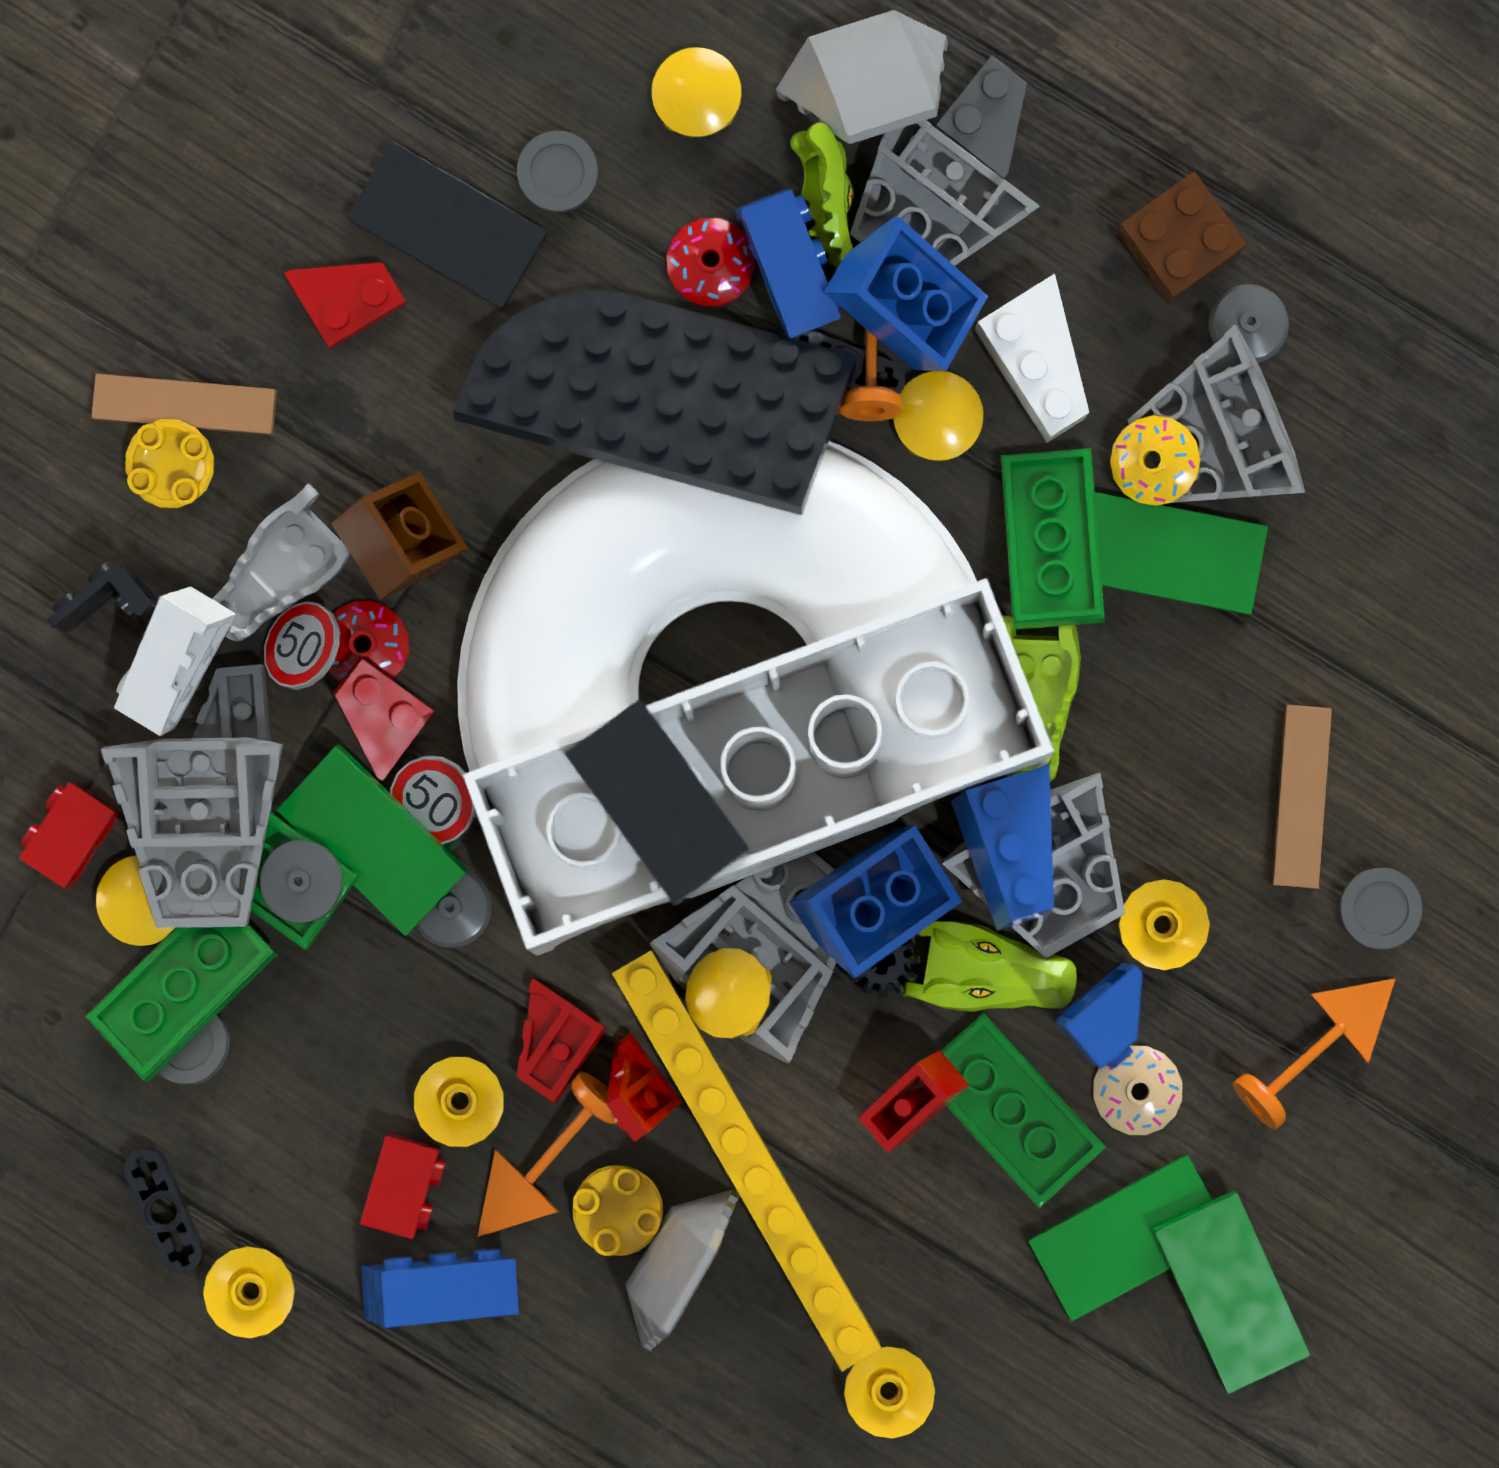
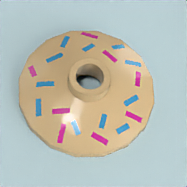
[1093,1046,1182,1135]

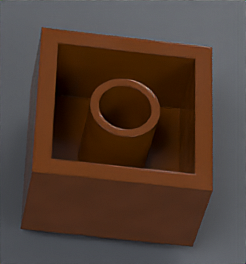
[1115,171,1247,305]
[331,472,468,600]

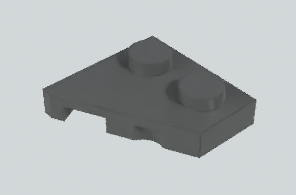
[936,56,1027,179]
[192,664,271,742]

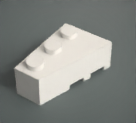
[975,274,1089,443]
[114,586,236,736]

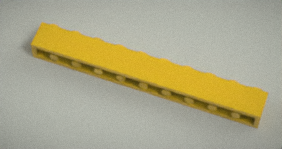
[612,949,881,1371]

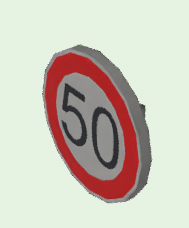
[264,602,340,690]
[390,756,476,844]

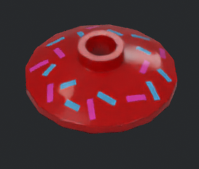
[667,218,755,307]
[328,601,409,682]

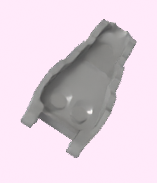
[212,484,351,641]

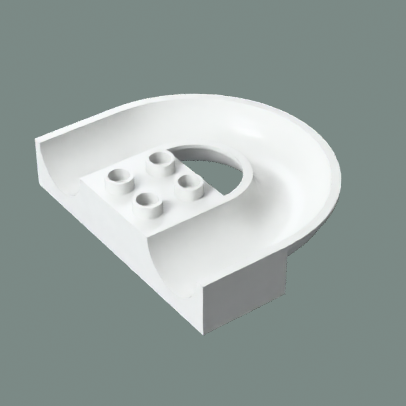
[457,441,1054,956]

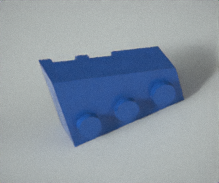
[733,190,841,338]
[951,764,1054,931]
[361,1249,519,1328]

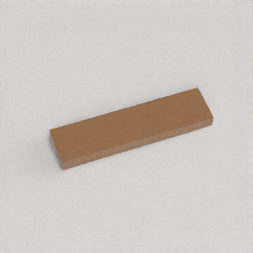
[91,374,277,436]
[1271,705,1332,889]

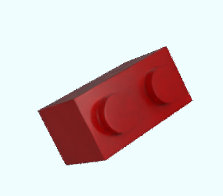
[19,782,122,888]
[859,1050,969,1153]
[360,1133,446,1239]

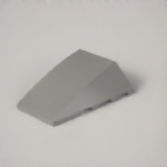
[101,737,283,928]
[650,852,837,1064]
[626,1190,740,1351]

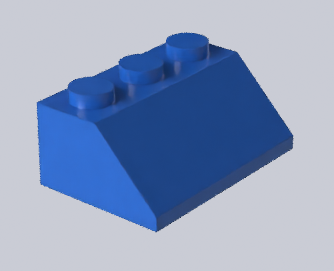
[824,217,988,371]
[789,825,962,978]
[1054,963,1142,1069]

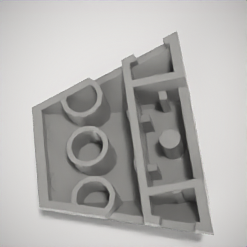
[776,10,948,144]
[850,120,1040,266]
[1128,324,1305,503]
[941,773,1125,958]

